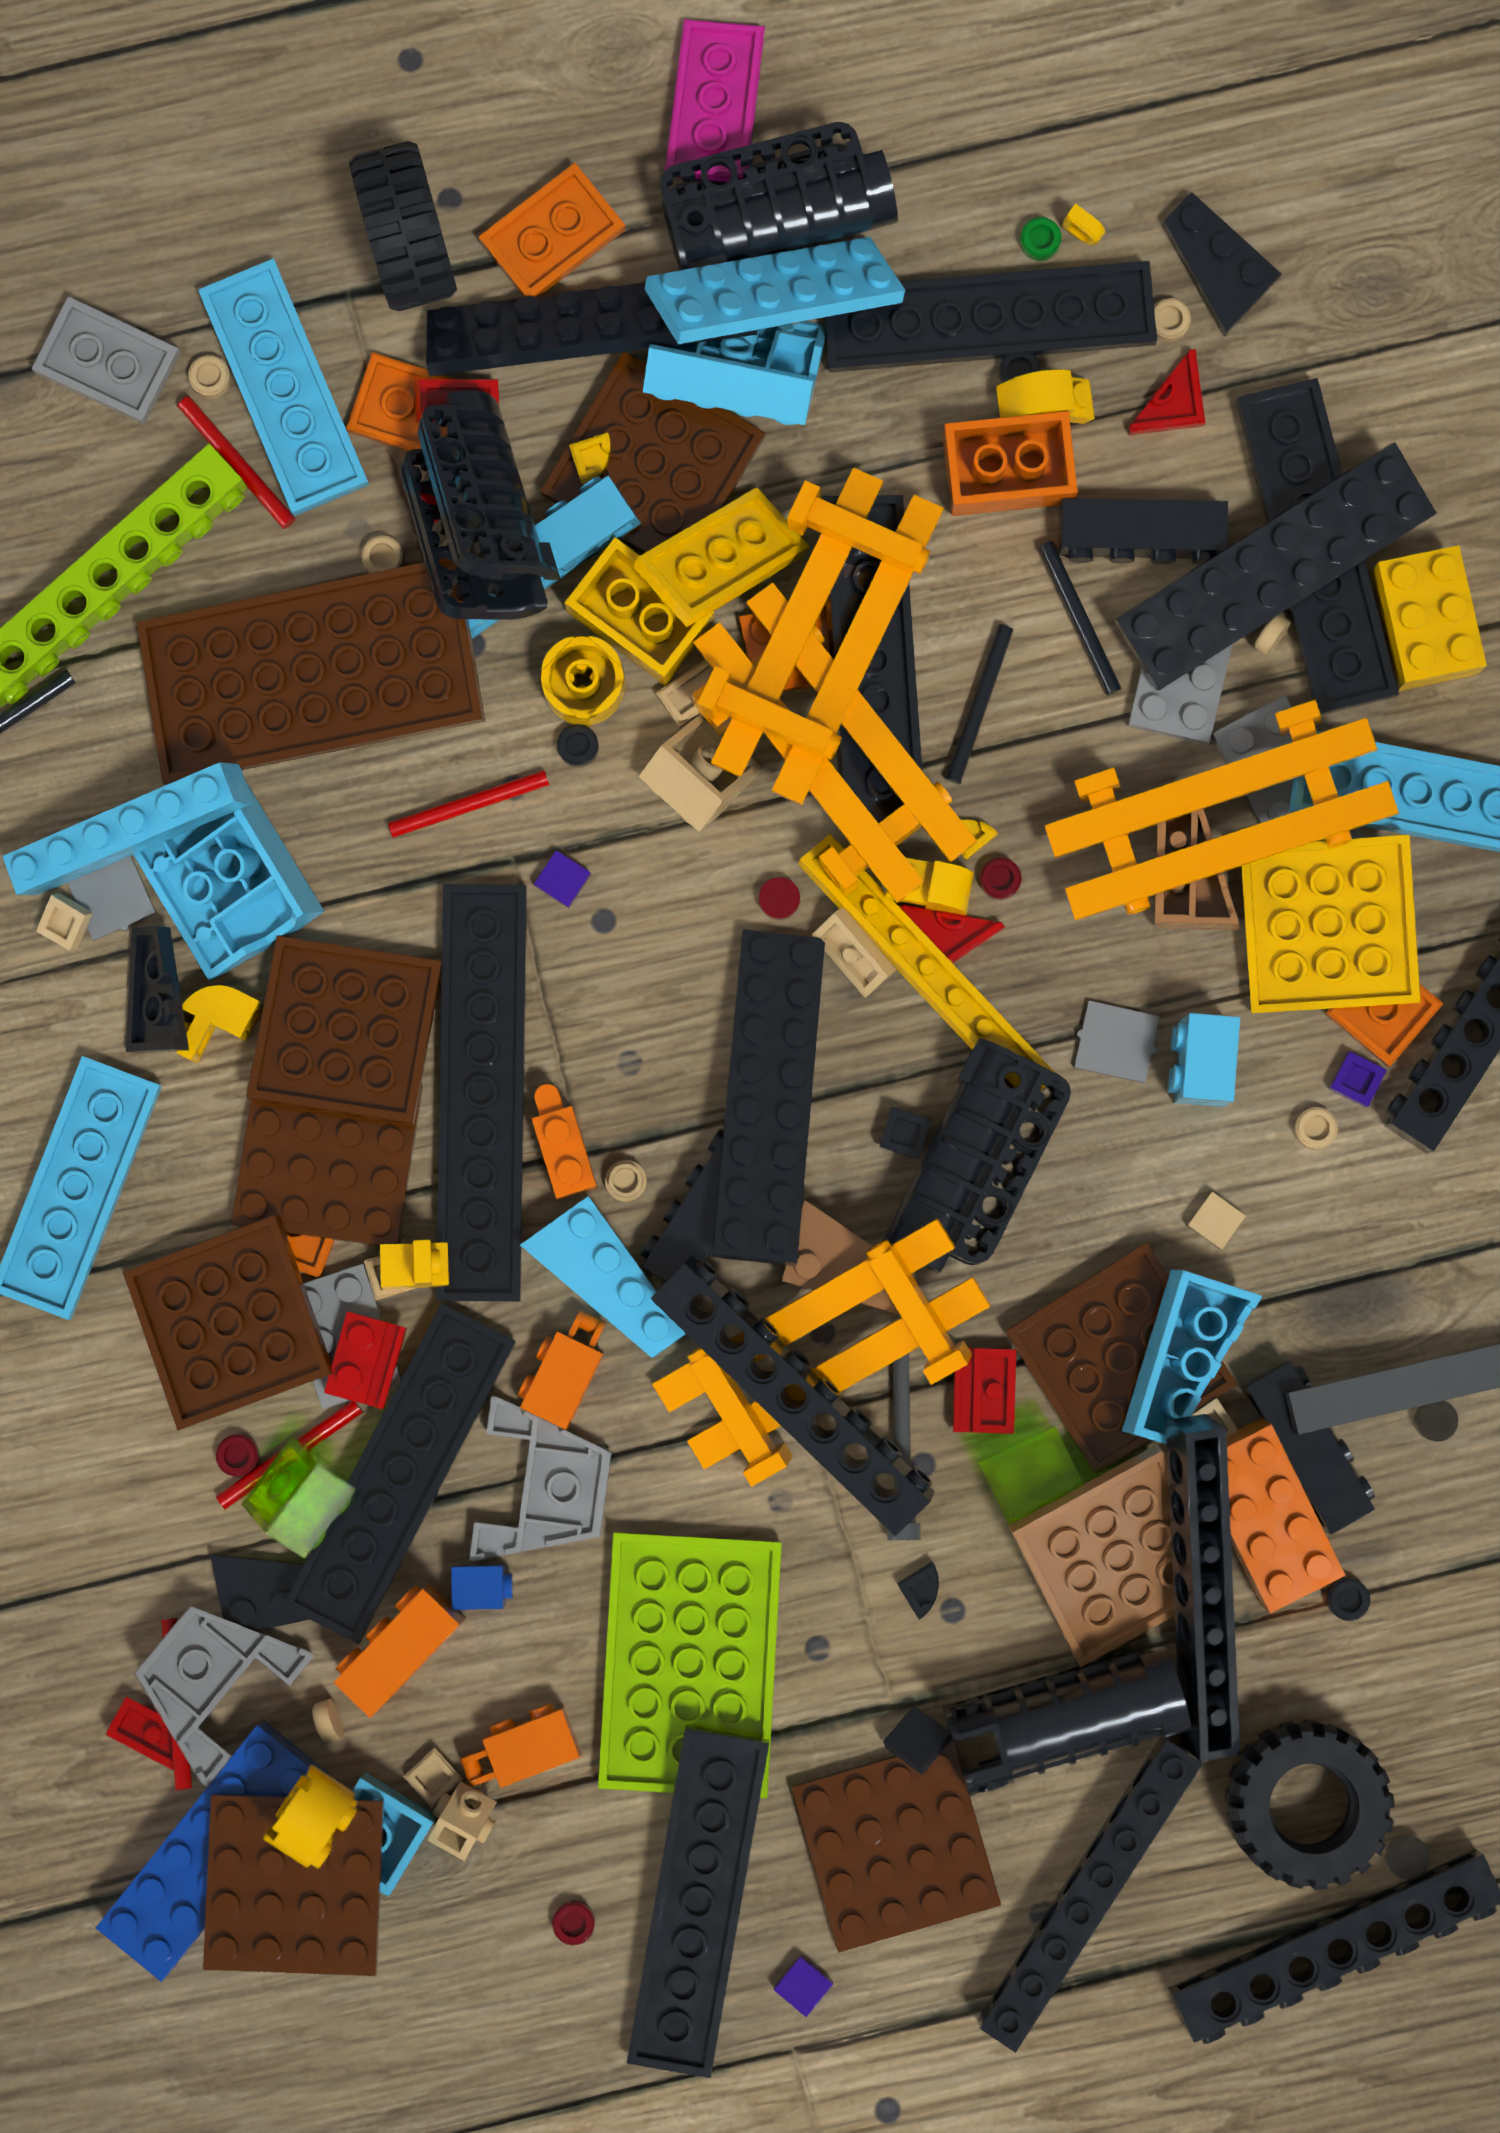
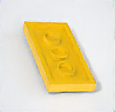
[633,487,810,627]

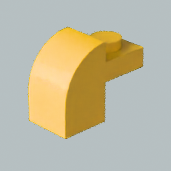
[996,370,1094,424]
[885,858,974,915]
[176,985,264,1064]
[380,1240,449,1289]

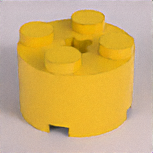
[541,636,626,727]
[263,1764,358,1868]

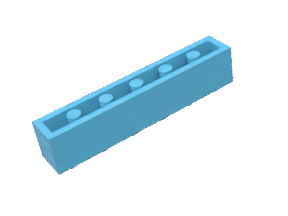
[469,476,641,639]
[2,762,253,895]

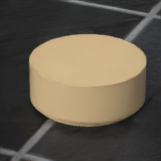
[1154,298,1191,342]
[189,355,231,399]
[362,535,404,573]
[1254,614,1291,656]
[1294,1107,1338,1150]
[312,1698,344,1744]

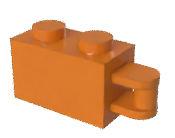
[531,1084,598,1201]
[518,1309,607,1430]
[460,1702,582,1788]

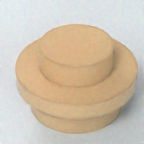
[605,1160,647,1202]

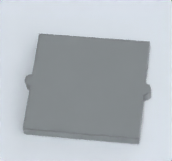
[68,855,157,941]
[1074,1001,1160,1084]

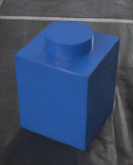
[451,1564,513,1610]

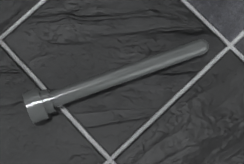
[887,1353,921,1540]

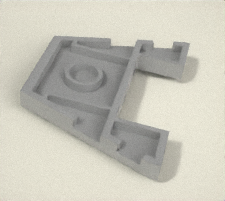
[469,1396,612,1561]
[134,1606,314,1787]

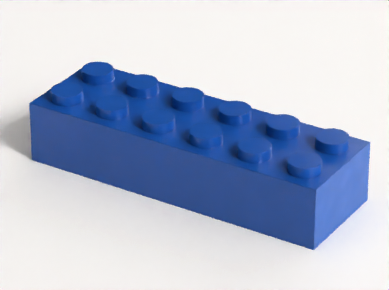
[96,1720,329,1982]

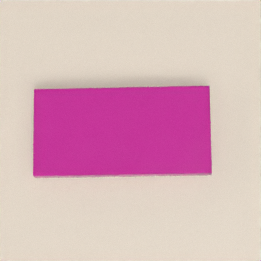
[665,19,765,182]

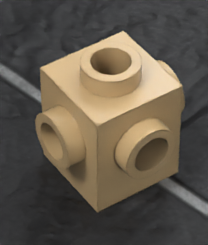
[427,1781,497,1861]

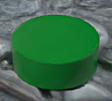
[1020,217,1062,261]

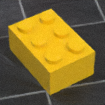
[565,538,715,686]
[1370,545,1487,691]

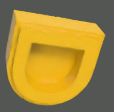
[1061,203,1106,245]

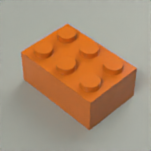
[942,411,1078,516]
[333,1583,466,1718]

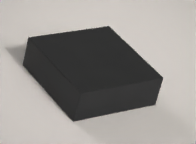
[883,1706,952,1775]

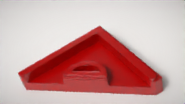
[1128,349,1206,436]
[900,904,1005,963]

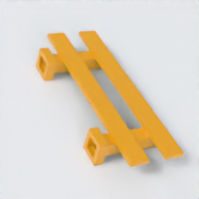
[697,467,944,805]
[692,582,977,903]
[1044,700,1399,921]
[652,1218,991,1487]

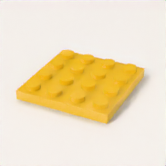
[1242,835,1421,1014]

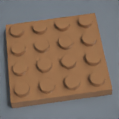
[1008,1445,1175,1667]

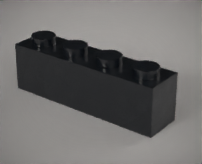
[1059,498,1228,565]
[640,1128,723,1281]
[1241,1362,1375,1535]

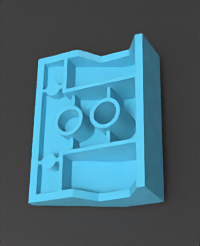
[643,320,826,425]
[134,782,325,981]

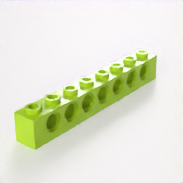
[0,443,248,707]

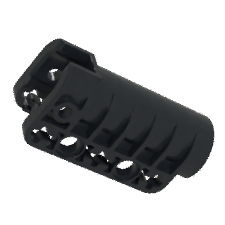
[660,122,898,271]
[400,390,560,620]
[882,1037,1071,1274]
[942,1647,1191,1797]

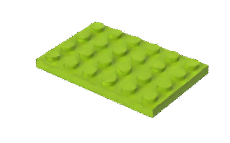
[598,1532,782,1798]

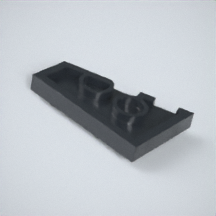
[1162,192,1282,337]
[126,926,189,1053]
[210,1554,310,1631]

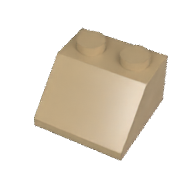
[638,714,763,832]

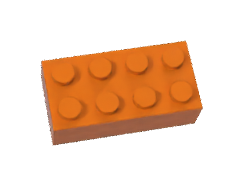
[1227,1418,1346,1614]

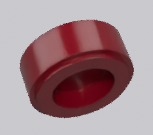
[979,857,1022,900]
[759,877,800,920]
[216,1434,260,1477]
[552,1900,595,1945]

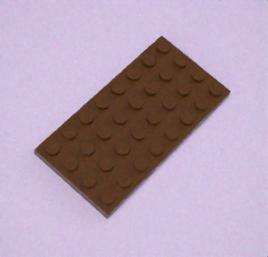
[137,559,486,785]

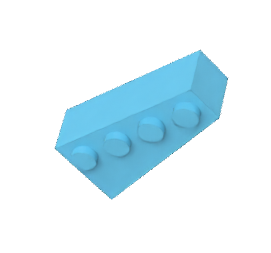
[520,1196,686,1358]
[1122,1270,1262,1445]

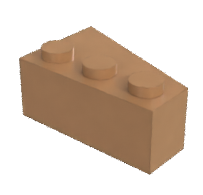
[1155,809,1240,930]
[782,1200,915,1316]

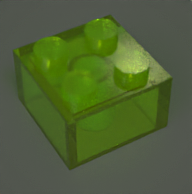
[976,1425,1084,1538]
[241,1436,356,1558]

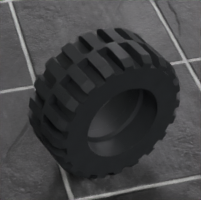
[349,141,457,311]
[1225,1720,1395,1890]

